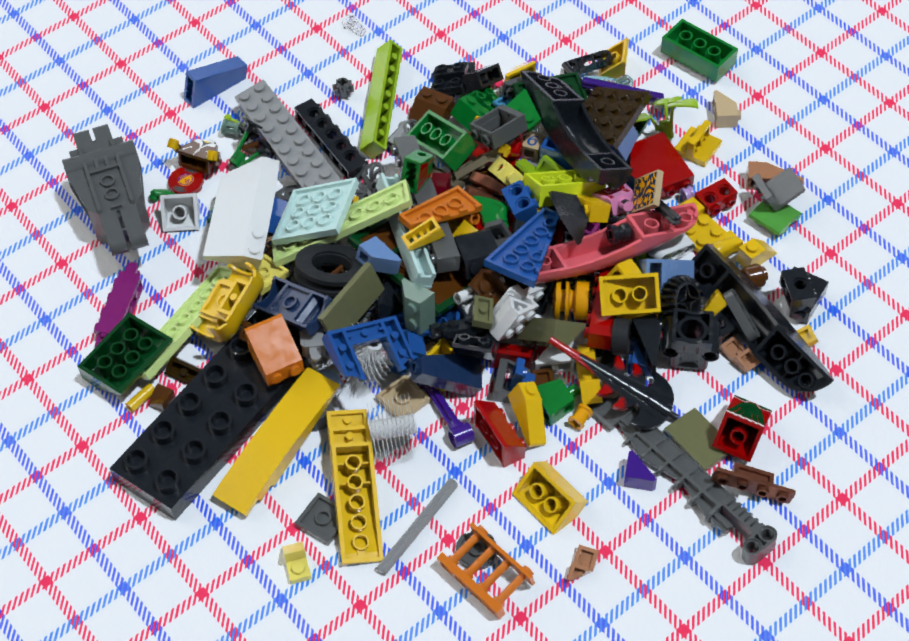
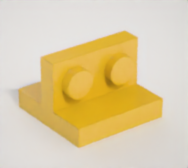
[675,120,722,167]

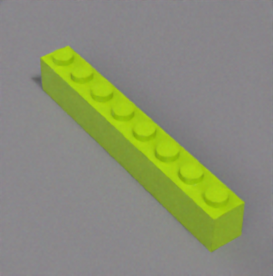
[359,39,403,159]

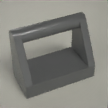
[494,358,531,404]

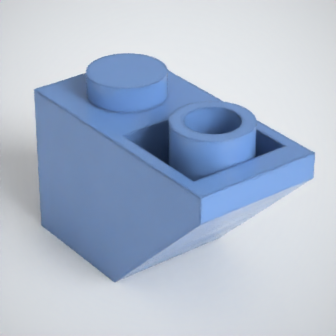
[355,236,402,274]

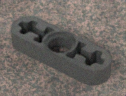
[723,289,760,342]

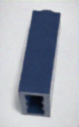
[410,354,482,397]

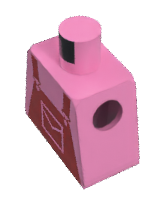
[592,183,633,216]

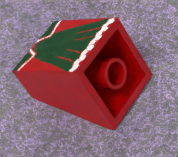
[712,395,772,462]

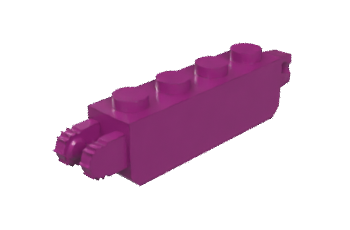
[94,262,144,347]

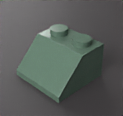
[402,278,435,335]

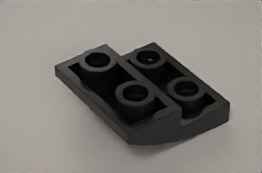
[431,62,469,94]

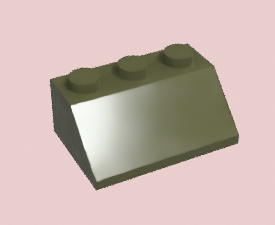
[516,317,586,347]

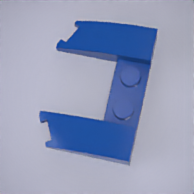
[322,315,415,382]

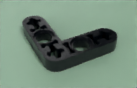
[563,50,613,79]

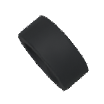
[611,318,631,356]

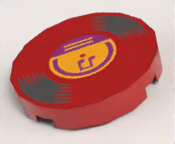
[168,167,204,194]

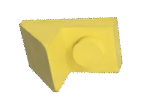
[282,541,312,585]

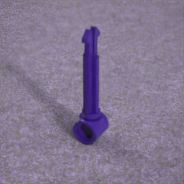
[419,384,475,448]

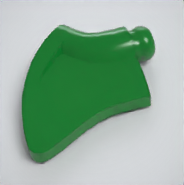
[472,196,511,228]

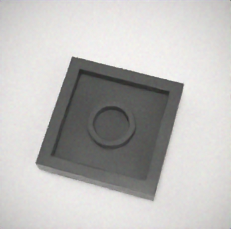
[294,492,338,546]

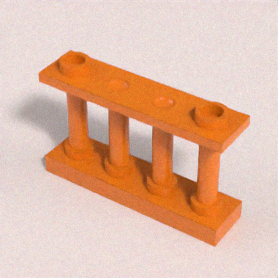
[437,522,535,620]

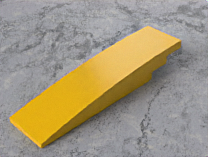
[212,367,341,517]
[326,409,384,565]

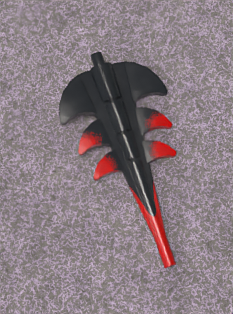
[548,336,679,430]

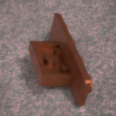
[710,462,796,504]

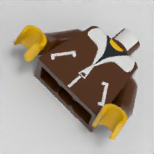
[167,138,222,175]

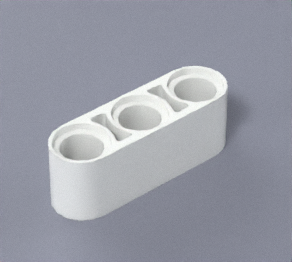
[646,233,695,260]

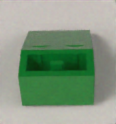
[450,87,499,131]

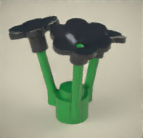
[228,117,274,168]

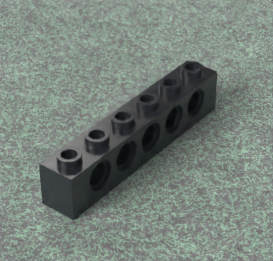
[294,98,369,180]

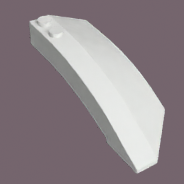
[202,156,280,271]

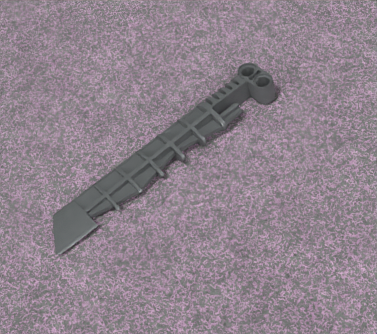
[587,397,778,565]

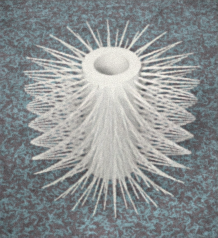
[329,322,394,393]
[367,394,420,461]

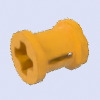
[568,403,593,430]

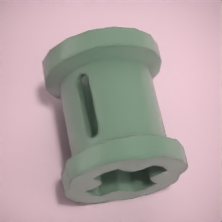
[221,119,243,138]

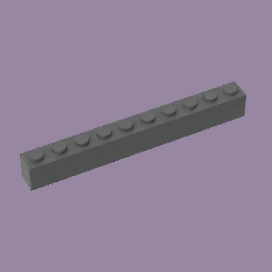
[391,135,460,273]

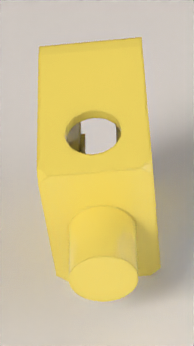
[487,156,524,186]

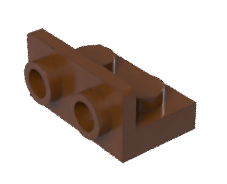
[467,268,510,308]

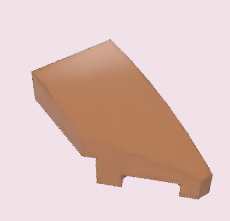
[567,544,599,581]

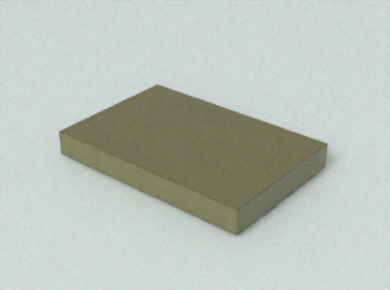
[664,408,731,472]

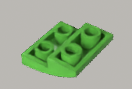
[748,201,802,236]

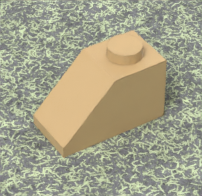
[712,90,741,128]

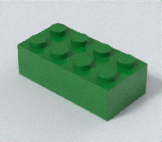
[661,19,738,83]
[406,110,478,172]

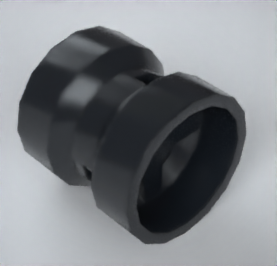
[606,223,632,244]

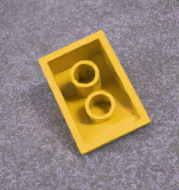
[599,272,661,316]

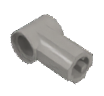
[387,119,417,149]

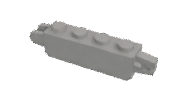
[298,284,326,370]

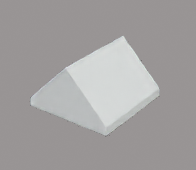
[160,193,201,232]

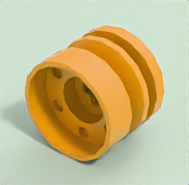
[552,280,589,322]

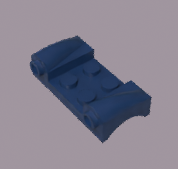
[252,276,333,337]

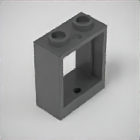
[469,104,528,150]

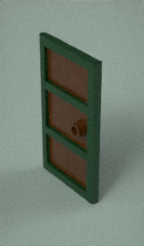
[347,218,473,317]

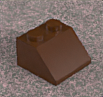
[408,86,455,122]

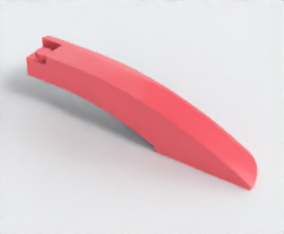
[535,203,698,285]

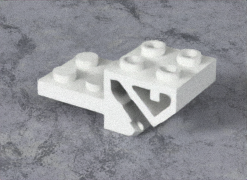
[490,283,548,341]

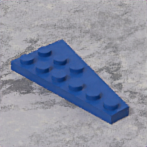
[484,206,560,288]

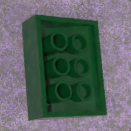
[77,312,173,396]

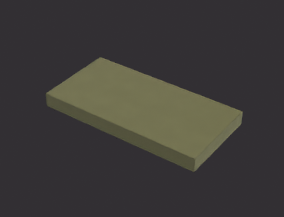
[318,262,385,332]

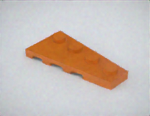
[398,185,482,230]

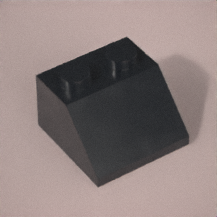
[454,228,498,279]

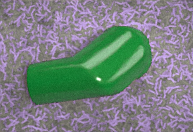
[149,189,175,201]

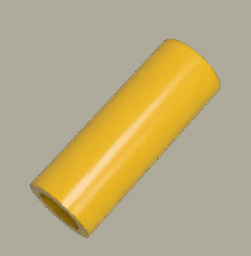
[125,383,154,412]

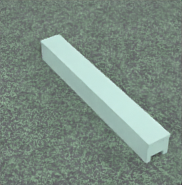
[376,173,436,289]

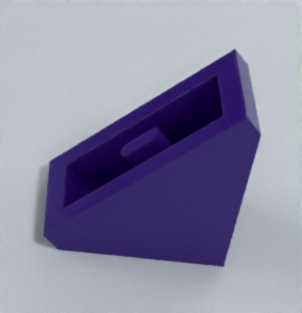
[624,450,657,491]

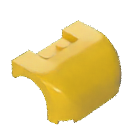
[189,262,264,343]

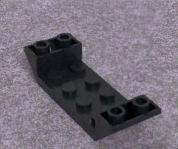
[452,329,502,360]

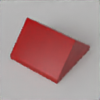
[492,343,535,370]

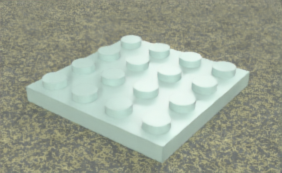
[271,177,359,246]

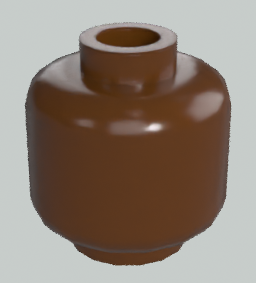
[741,264,768,288]

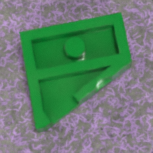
[506,89,541,133]

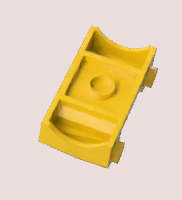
[677,197,743,257]

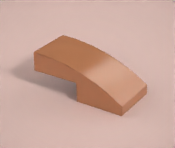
[719,335,761,373]

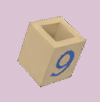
[521,131,545,162]

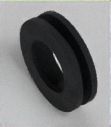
[294,243,363,297]

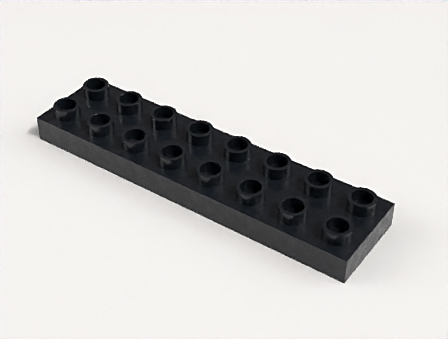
[109,265,336,521]

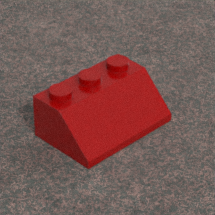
[474,400,527,468]

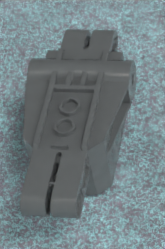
[62,124,151,256]

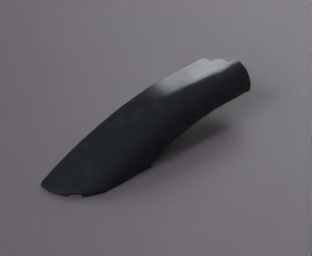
[520,71,633,190]
[692,244,835,392]

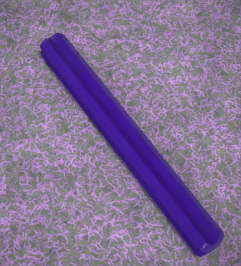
[581,77,664,102]

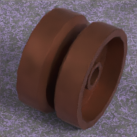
[464,170,507,202]

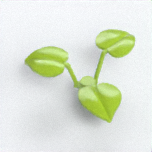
[636,96,699,139]

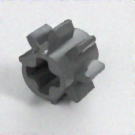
[332,77,354,99]

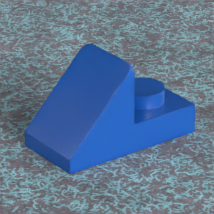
[506,358,535,392]

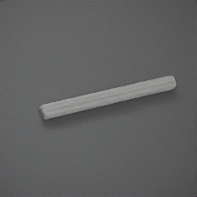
[377,478,458,575]

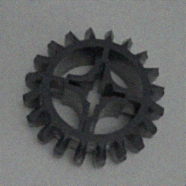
[660,275,703,319]

